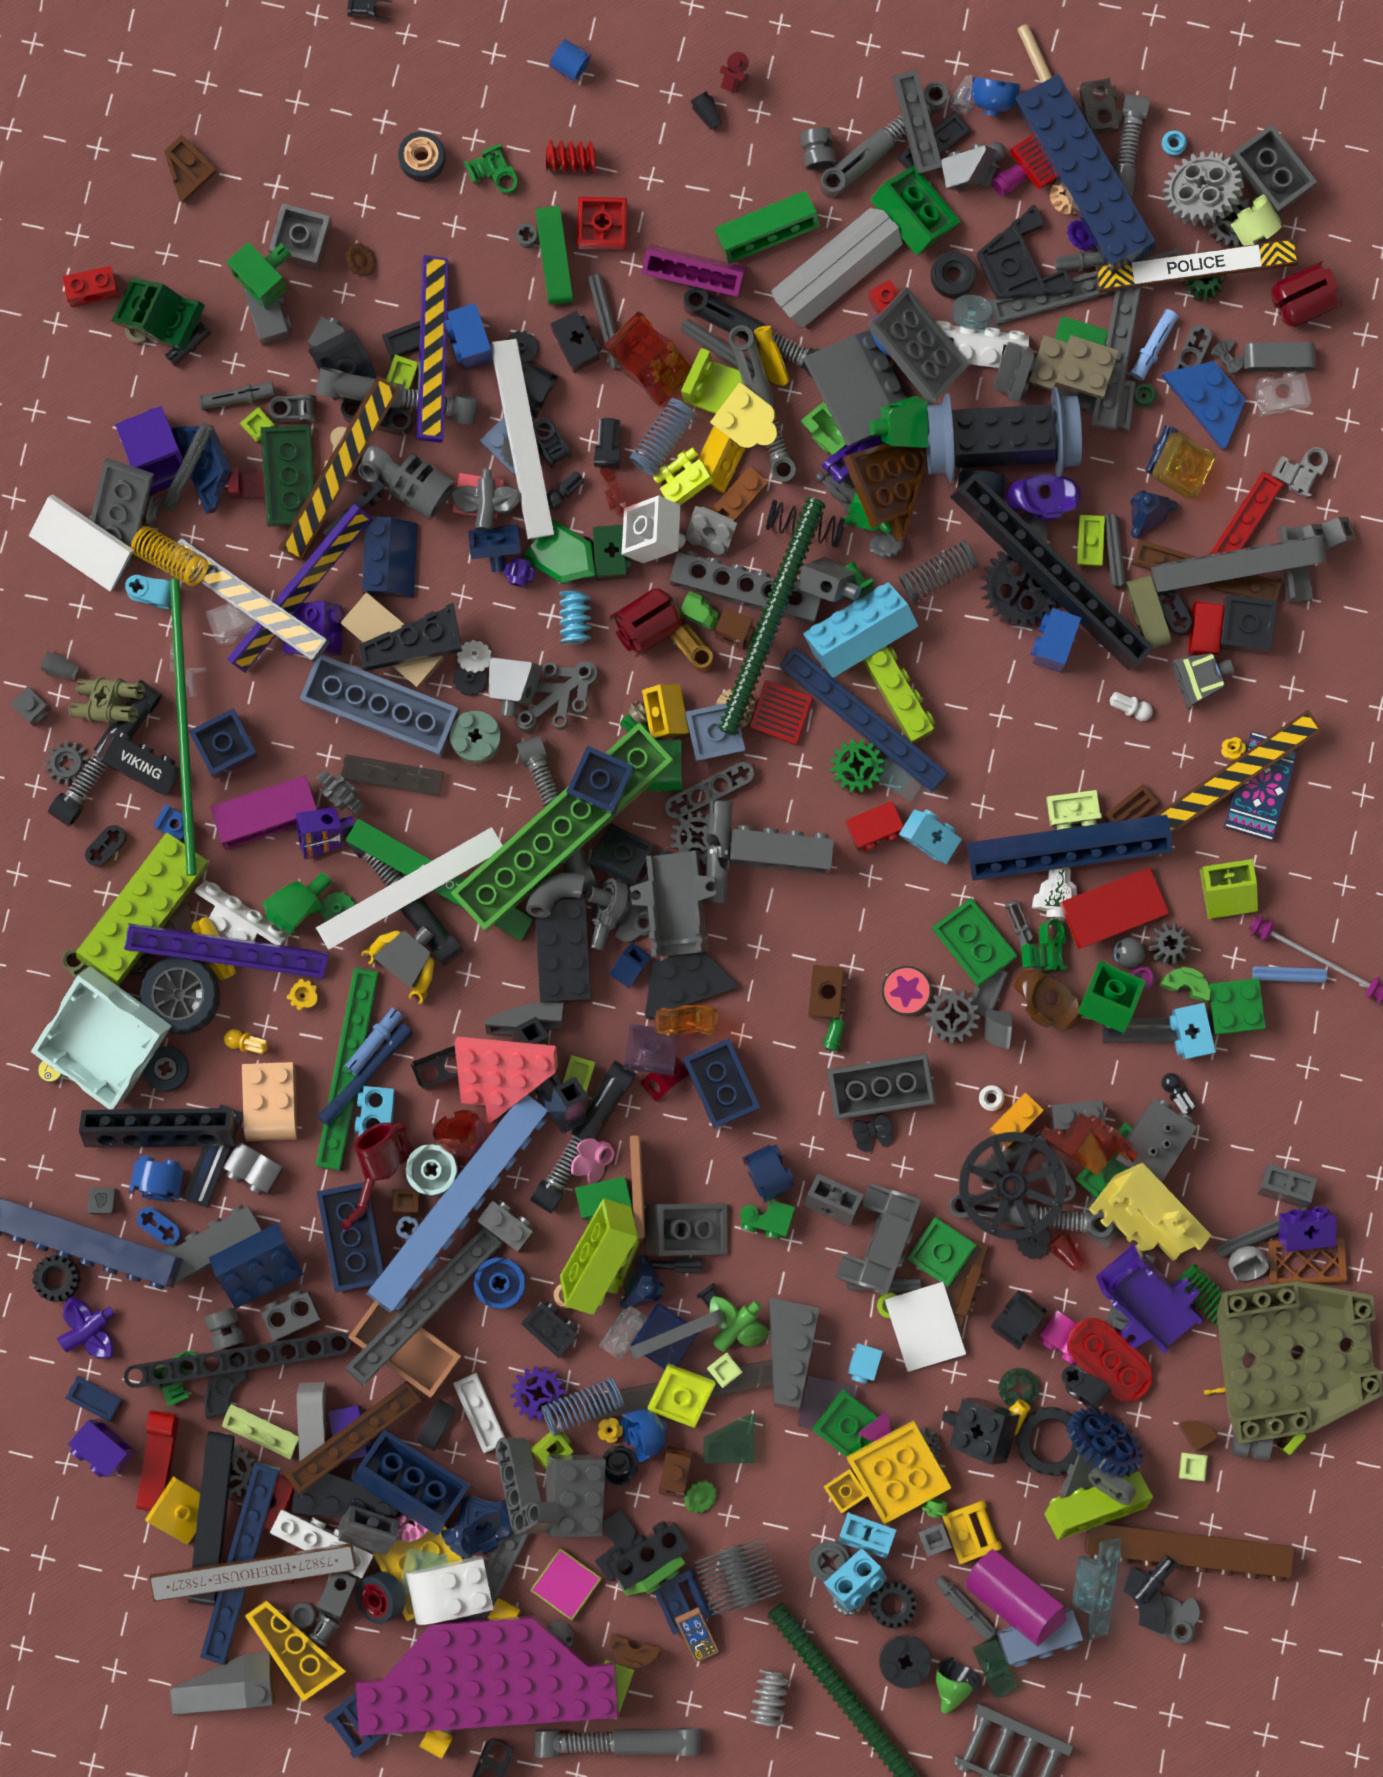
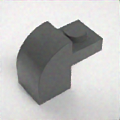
[1302,517,1356,552]

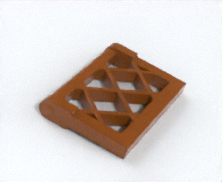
[1268,1238,1348,1284]

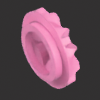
[395,1513,428,1542]

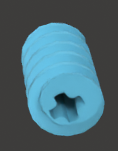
[560,591,591,645]

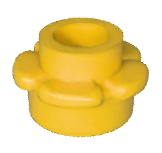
[1221,737,1246,761]
[598,1418,623,1443]

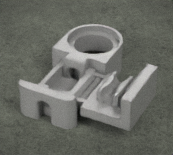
[1271,447,1328,498]

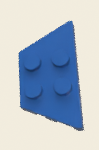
[1161,361,1246,450]

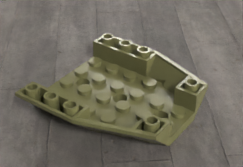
[1217,1281,1383,1444]

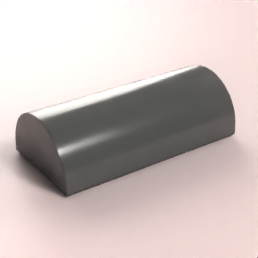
[827,1053,936,1120]

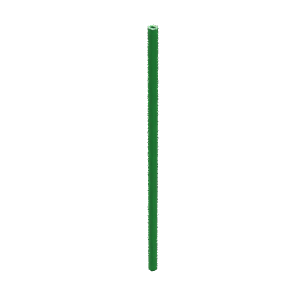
[170,579,197,876]

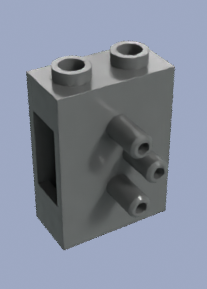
[1113,1098,1197,1183]

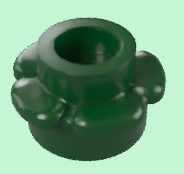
[1133,384,1157,408]

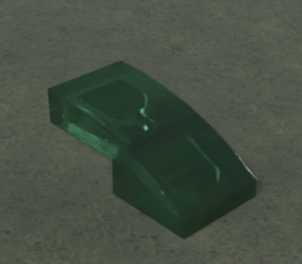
[971,1637,1018,1698]

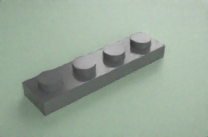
[892,70,942,174]

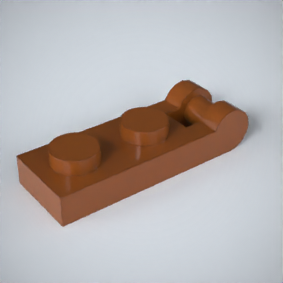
[710,466,768,522]

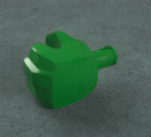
[262,872,333,936]

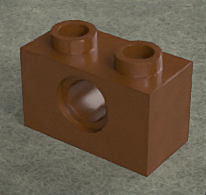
[715,607,755,650]
[808,965,848,1019]

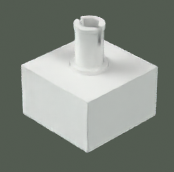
[622,495,685,563]

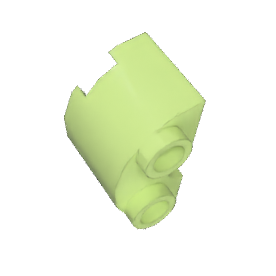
[1231,194,1282,246]

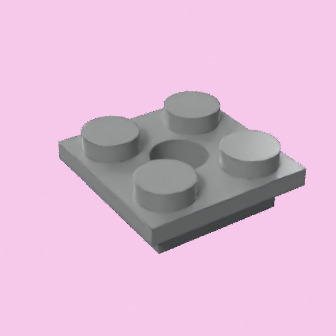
[685,506,737,556]

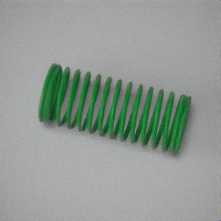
[1175,1263,1223,1327]

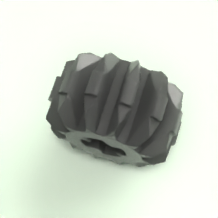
[1148,923,1191,965]

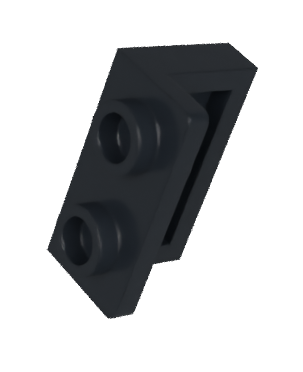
[521,1301,579,1358]

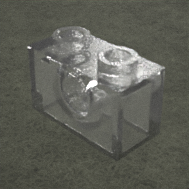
[1253,371,1312,418]

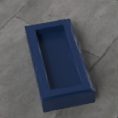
[65,1376,123,1422]

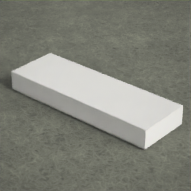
[453,1373,505,1453]

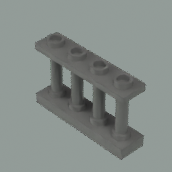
[953,1702,1073,1777]

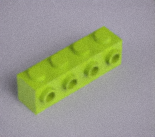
[862,646,935,744]
[1044,1471,1153,1541]

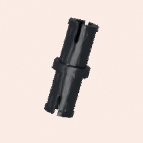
[164,322,212,367]
[1133,1555,1178,1604]

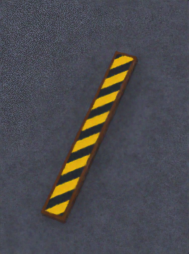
[1154,710,1323,835]

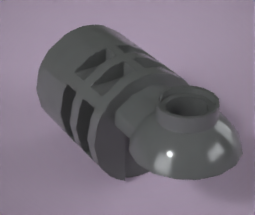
[358,446,456,520]

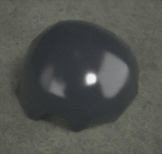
[602,1446,638,1487]

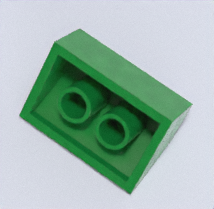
[870,166,961,256]

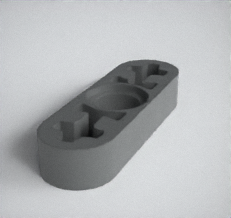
[1169,325,1211,393]

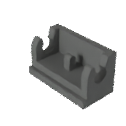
[1257,1164,1317,1208]

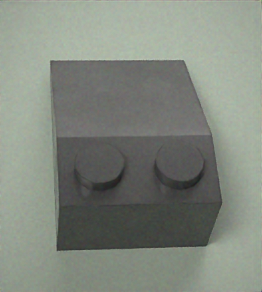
[645,1203,727,1256]

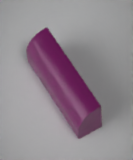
[641,244,746,297]
[210,775,318,850]
[966,1549,1067,1647]

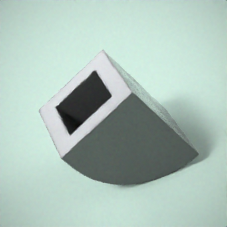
[984,1010,1012,1049]

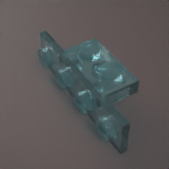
[1071,1538,1121,1640]

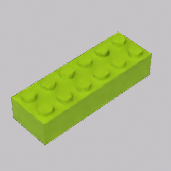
[76,832,208,987]

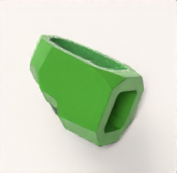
[680,591,719,630]

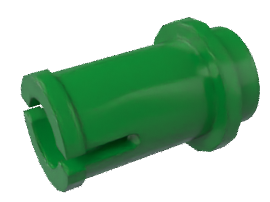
[822,1018,846,1052]

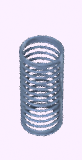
[629,398,697,476]
[542,1377,624,1436]

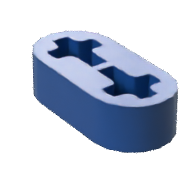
[137,1207,181,1245]

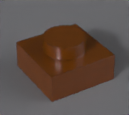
[392,1189,418,1217]

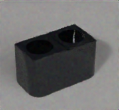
[410,1046,458,1090]
[472,1738,514,1777]

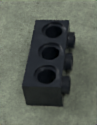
[605,1520,690,1590]

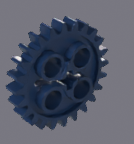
[1066,1408,1144,1478]

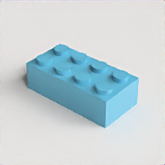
[803,582,918,678]

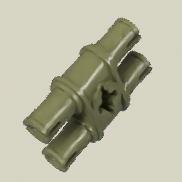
[68,677,145,724]

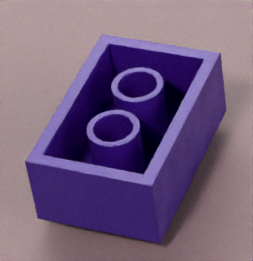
[68,1419,137,1478]

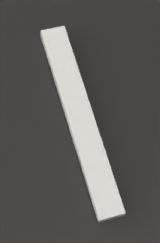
[490,339,554,539]
[316,827,503,950]

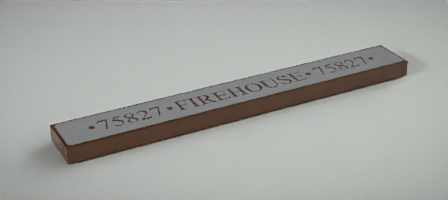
[149,1543,357,1602]

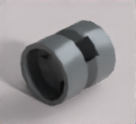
[800,127,836,171]
[204,1308,246,1352]
[1232,1433,1273,1462]

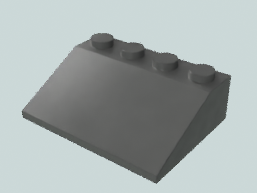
[803,330,907,447]

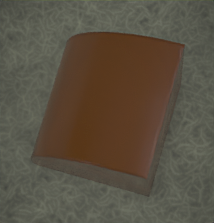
[1178,1420,1218,1451]

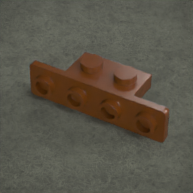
[946,1237,988,1332]

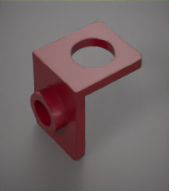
[641,1055,689,1101]

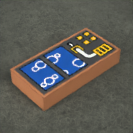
[675,1608,719,1663]

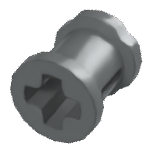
[308,1614,341,1648]

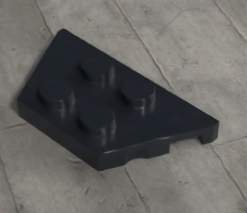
[645,952,738,1019]

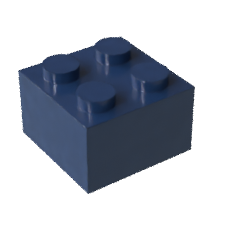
[189,708,259,779]
[566,745,635,816]

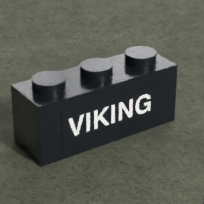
[96,731,180,796]

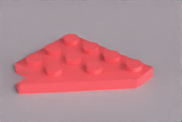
[455,1037,558,1123]

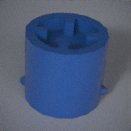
[549,39,591,82]

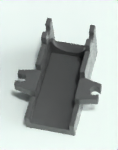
[630,850,718,957]

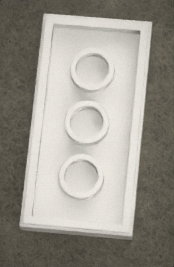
[29,494,134,591]

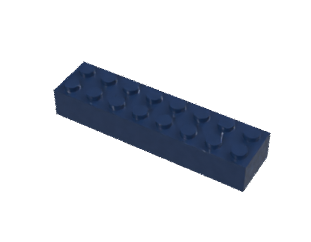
[1015,74,1155,273]

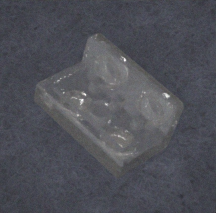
[599,1306,649,1361]

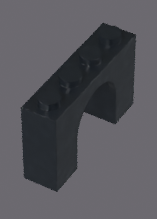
[513,1017,589,1134]

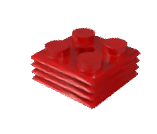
[577,197,628,250]

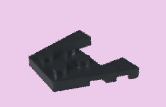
[976,205,1075,299]

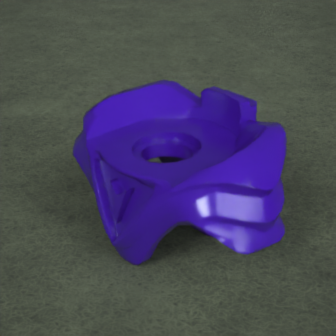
[1006,474,1082,522]

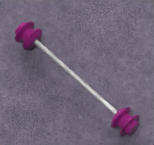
[1248,914,1383,1004]

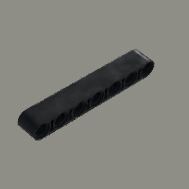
[188,1431,235,1606]

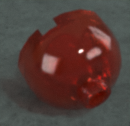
[432,1110,485,1158]

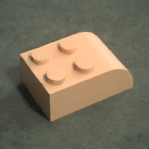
[242,1062,298,1142]

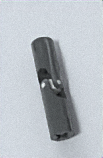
[704,800,733,903]

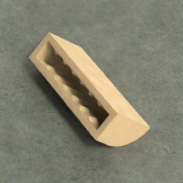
[341,592,445,687]

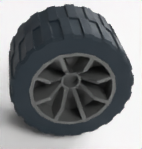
[140,957,220,1035]

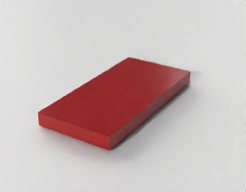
[1059,867,1169,950]

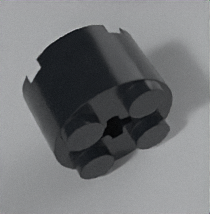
[991,1289,1048,1350]
[878,1634,931,1688]

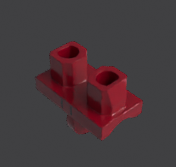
[719,52,749,93]

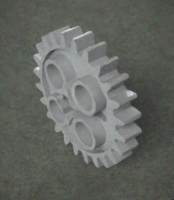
[1163,151,1244,226]

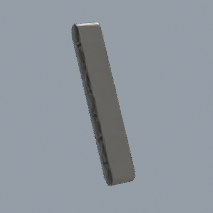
[1151,535,1327,592]

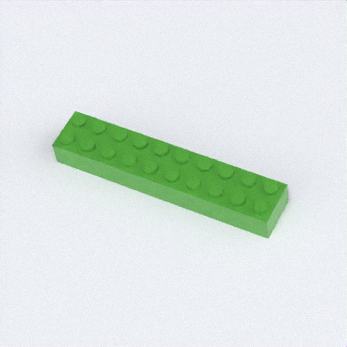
[451,723,674,933]

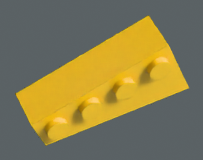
[245,1601,346,1702]

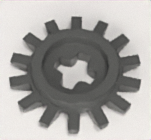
[44,741,89,786]

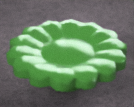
[684,1480,717,1514]

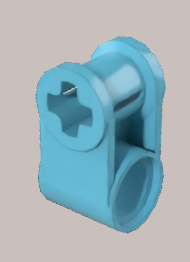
[125,575,171,609]

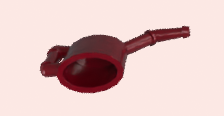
[342,1122,413,1230]

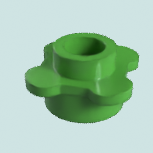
[922,1498,948,1518]

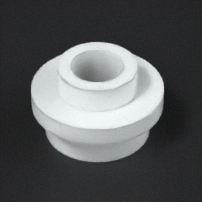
[979,1085,1004,1111]

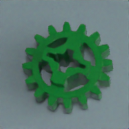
[830,739,884,794]

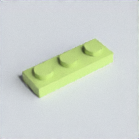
[222,1404,299,1459]

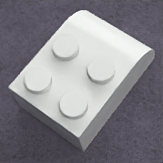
[406,1556,494,1625]

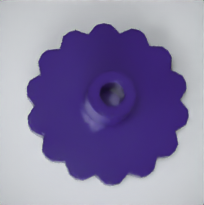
[1067,220,1095,252]

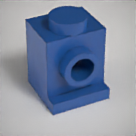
[153,805,195,843]

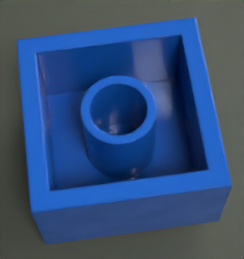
[445,303,493,370]
[1030,608,1081,673]

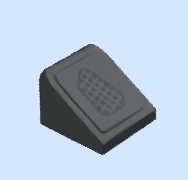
[87,1188,115,1214]

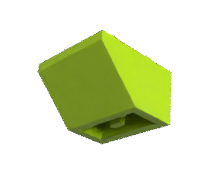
[1199,859,1258,919]

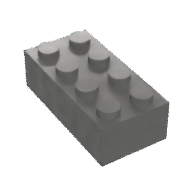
[729,825,834,875]

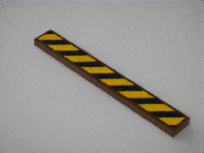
[278,375,400,561]

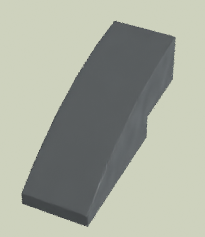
[485,1002,565,1036]

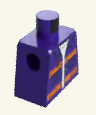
[296,808,355,860]

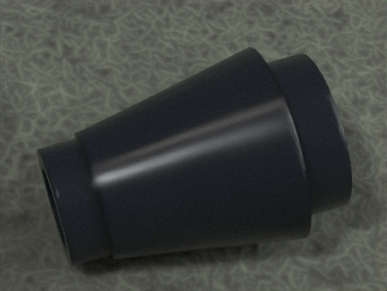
[690,91,723,130]

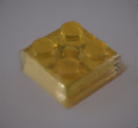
[1152,432,1216,498]

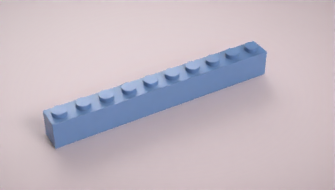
[366,1094,547,1313]

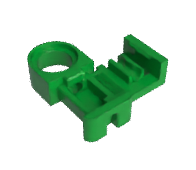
[464,144,518,195]
[1021,919,1068,971]
[154,1351,198,1406]

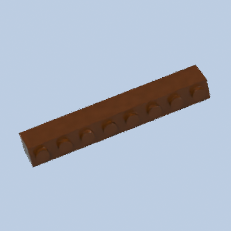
[1084,1524,1294,1582]

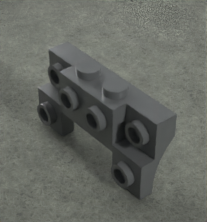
[835,1183,921,1296]

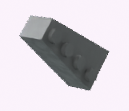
[768,1298,820,1412]

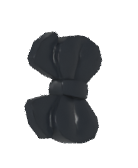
[852,1113,893,1152]

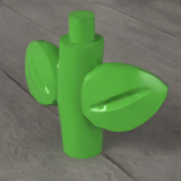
[709,1296,769,1352]

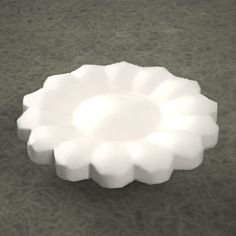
[457,640,492,674]

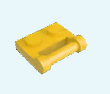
[942,1500,1002,1564]

